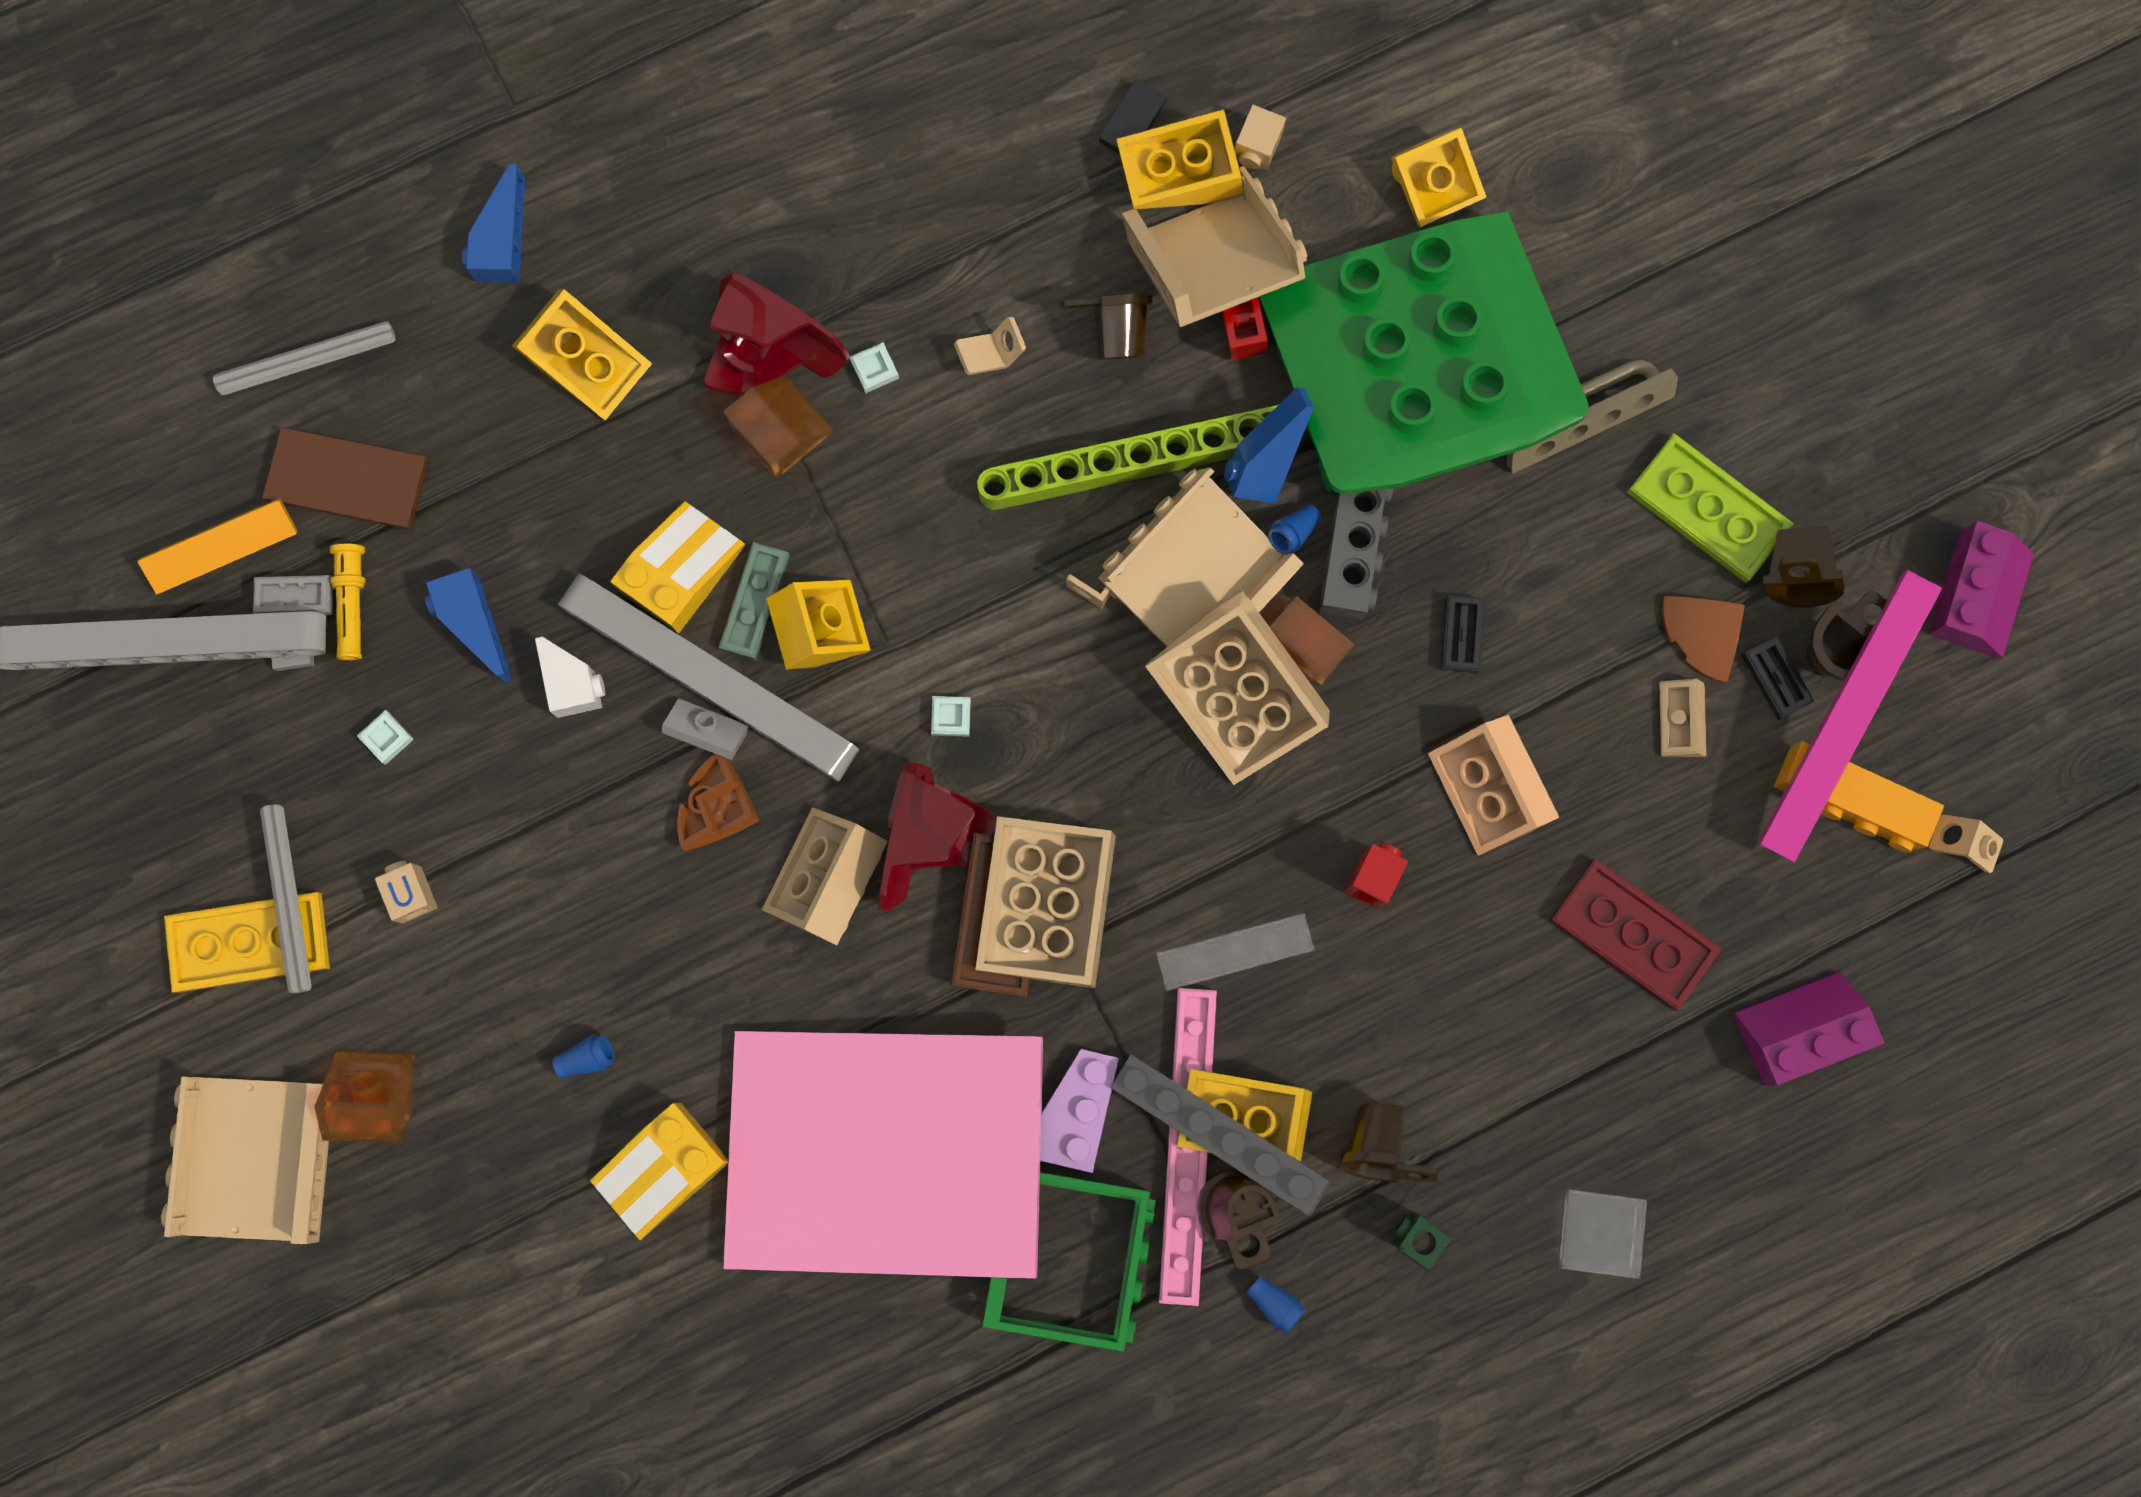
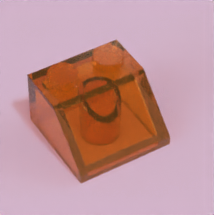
[723,376,833,478]
[314,1051,415,1143]

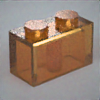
[1270,596,1355,685]

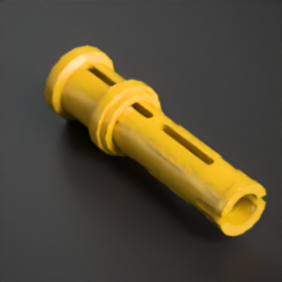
[330,544,366,660]

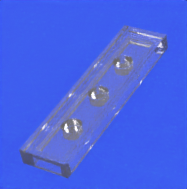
[1156,913,1315,991]

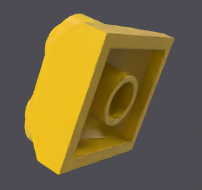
[1391,128,1486,227]

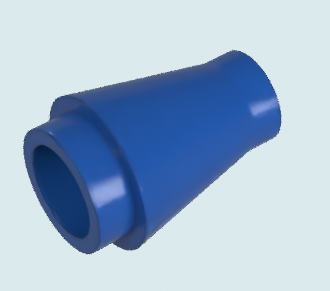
[1268,504,1321,554]
[553,1034,615,1079]
[1246,1276,1306,1334]

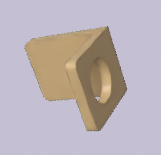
[954,317,1026,375]
[1066,574,1117,609]
[1929,814,2003,873]

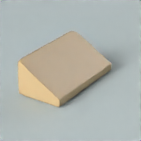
[1659,679,1706,757]

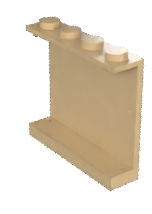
[1122,166,1307,327]
[1098,468,1304,647]
[161,1077,335,1244]

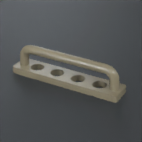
[1506,360,1678,473]

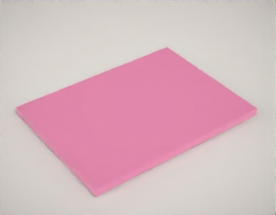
[723,1031,1043,1278]

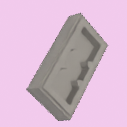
[253,575,333,615]
[662,698,748,760]

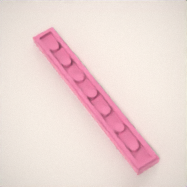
[1159,988,1217,1306]

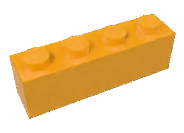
[1773,741,1944,853]

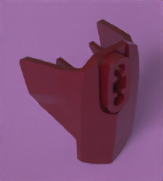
[704,272,850,396]
[877,762,999,911]

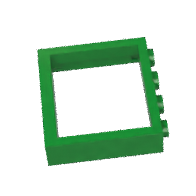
[983,1171,1156,1352]

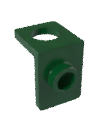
[1392,1212,1450,1269]

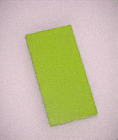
[1627,433,1794,583]

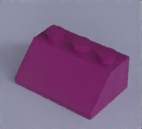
[1928,521,2034,659]
[1733,972,1885,1086]

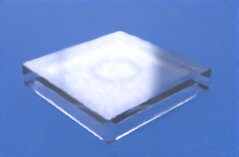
[1559,1189,1647,1279]

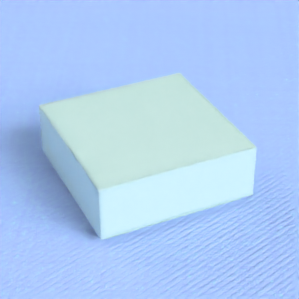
[850,343,899,393]
[931,696,971,737]
[357,710,414,765]

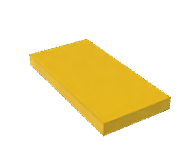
[164,892,330,993]

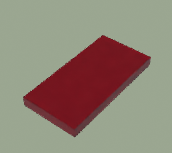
[1549,858,1722,1011]

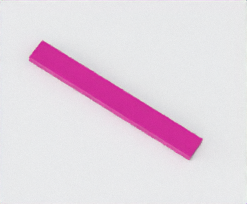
[1757,570,1942,862]

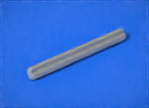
[213,321,396,395]
[260,804,312,994]

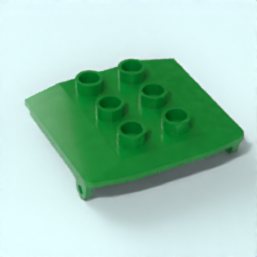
[1258,211,1589,494]

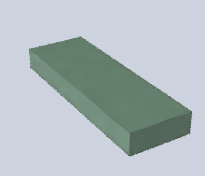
[718,542,790,660]

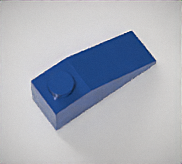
[462,164,525,283]
[1224,387,1314,504]
[425,568,513,682]

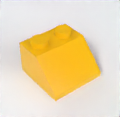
[766,580,871,670]

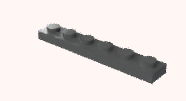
[1111,1055,1331,1216]

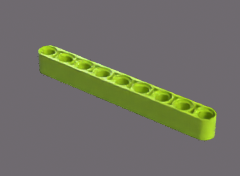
[977,405,1278,510]

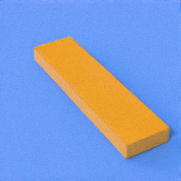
[137,498,298,595]

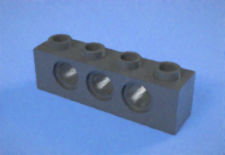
[1319,488,1393,620]

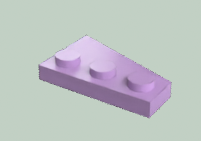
[1040,1049,1119,1173]

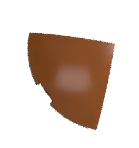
[1661,596,1745,683]
[677,754,760,851]

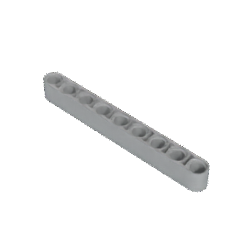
[557,573,859,782]
[0,612,326,670]

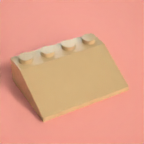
[1145,591,1330,785]
[975,816,1116,988]

